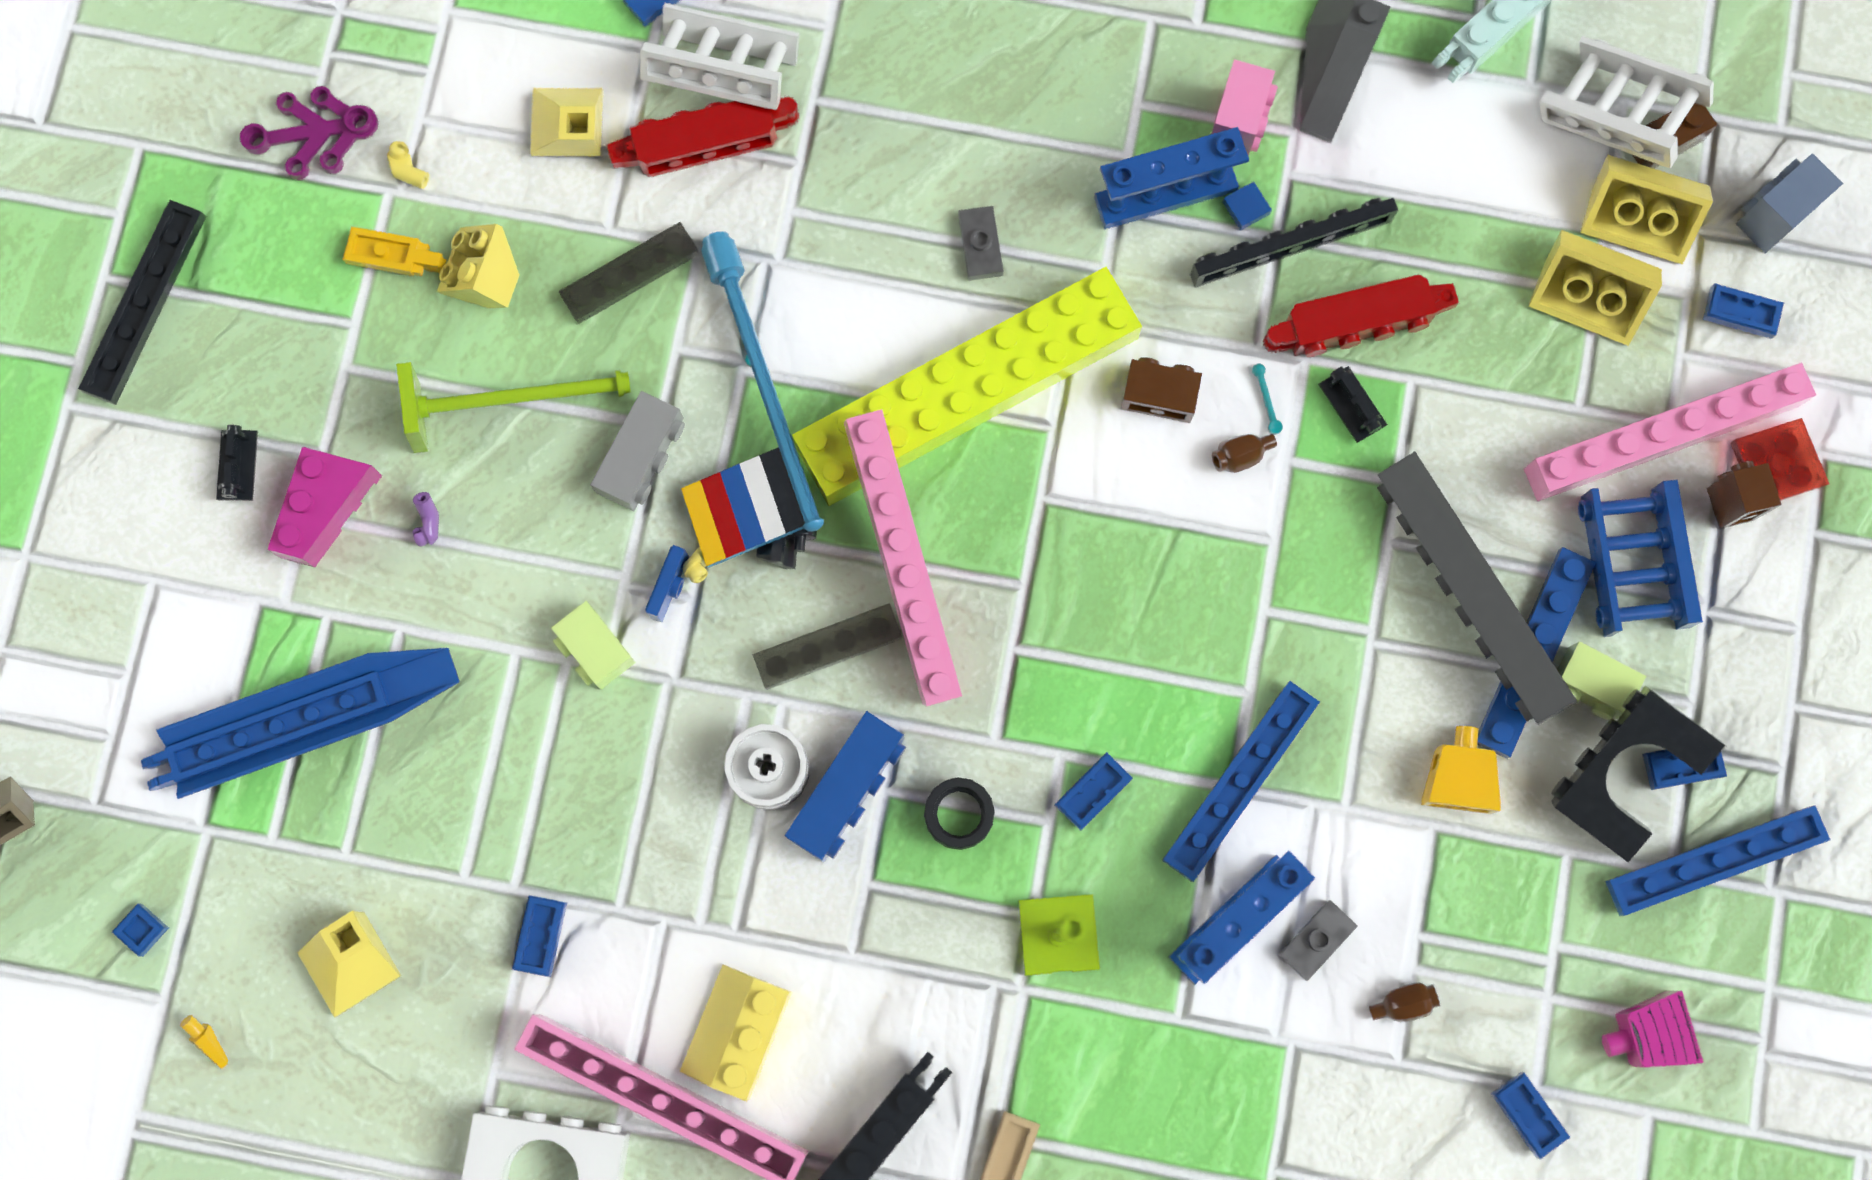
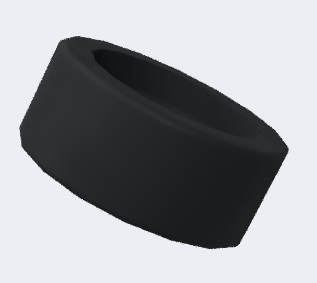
[924,777,995,850]

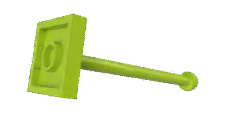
[396,362,631,453]
[1018,894,1100,976]

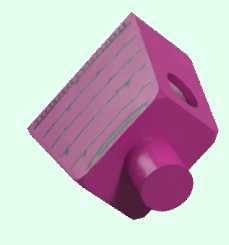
[1602,991,1704,1068]

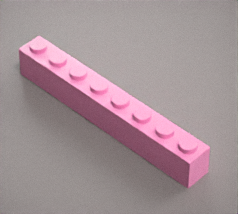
[1524,362,1816,502]
[844,409,962,706]
[514,1014,809,1180]

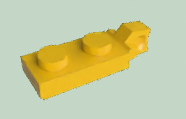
[342,226,447,276]

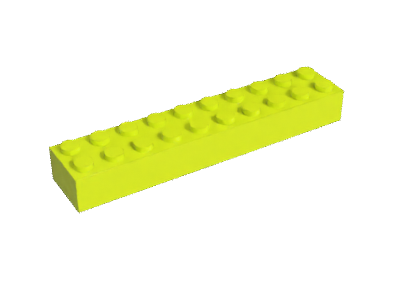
[792,266,1142,506]

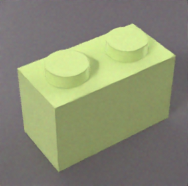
[551,601,636,690]
[1557,641,1646,720]

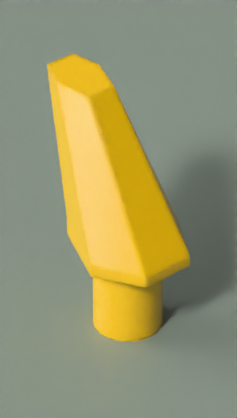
[180,1015,228,1069]

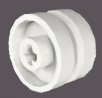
[724,724,810,810]

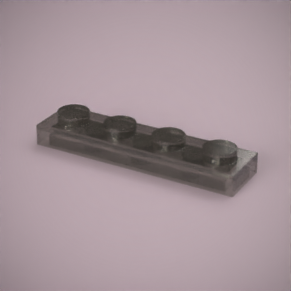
[558,222,700,325]
[752,603,903,690]

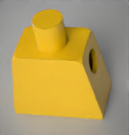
[1421,726,1501,814]

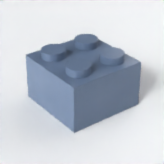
[1736,153,1844,254]

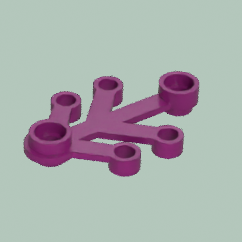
[240,86,379,181]

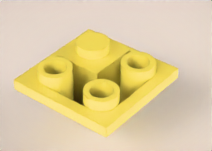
[530,88,603,156]
[437,224,519,308]
[297,911,401,1017]

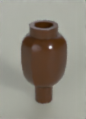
[1212,434,1277,473]
[1368,982,1440,1022]

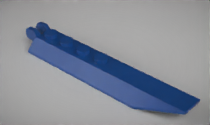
[141,648,460,799]

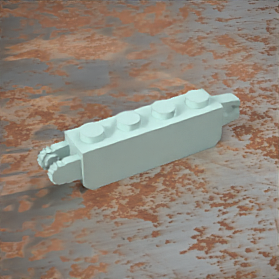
[1432,0,1552,84]

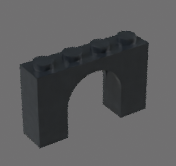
[1551,685,1726,863]

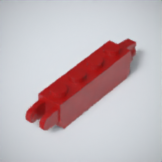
[607,96,800,177]
[1262,274,1459,358]

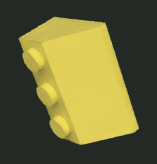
[1581,154,1713,265]
[1529,230,1662,346]
[680,964,792,1101]

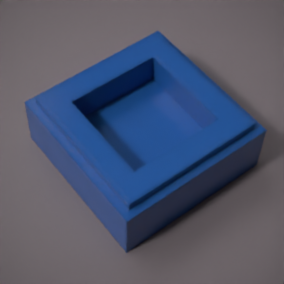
[1222,181,1272,231]
[112,903,169,957]

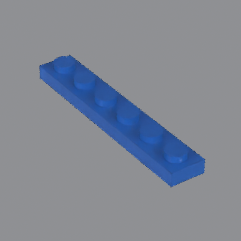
[1477,547,1596,759]
[1162,681,1320,882]
[1605,805,1830,916]

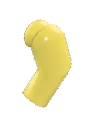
[387,141,430,189]
[682,547,708,583]

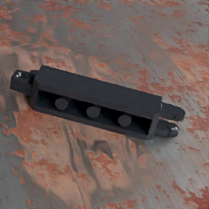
[818,1051,952,1180]

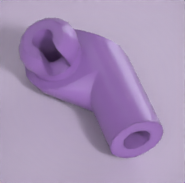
[412,492,439,547]

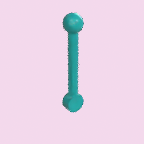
[1252,363,1283,435]

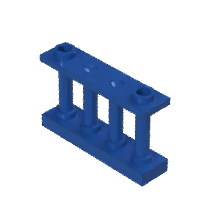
[1094,127,1249,230]
[1578,480,1703,637]
[1168,850,1316,985]

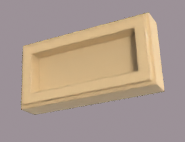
[980,1111,1040,1180]

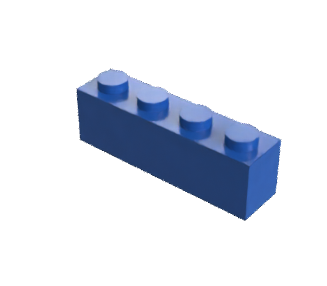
[784,711,906,862]

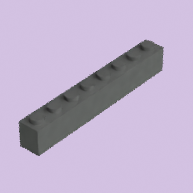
[1377,451,1578,725]

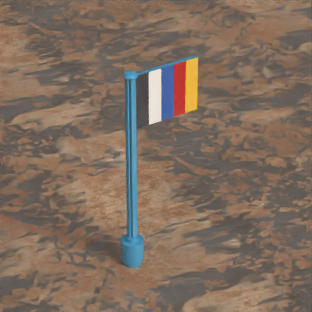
[681,231,824,568]

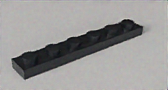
[1190,197,1398,288]
[78,200,206,405]

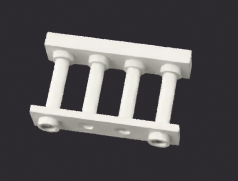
[640,3,799,110]
[1540,36,1714,169]

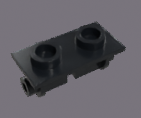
[1318,366,1388,443]
[216,425,258,501]

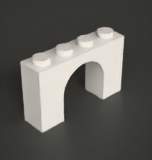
[462,1105,630,1180]

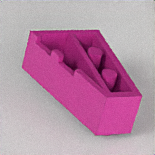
[267,447,383,568]

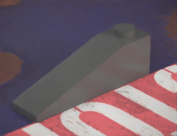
[1299,0,1391,143]

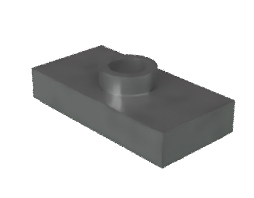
[958,206,1004,281]
[1278,900,1358,981]

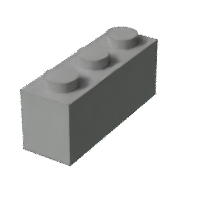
[590,391,685,511]

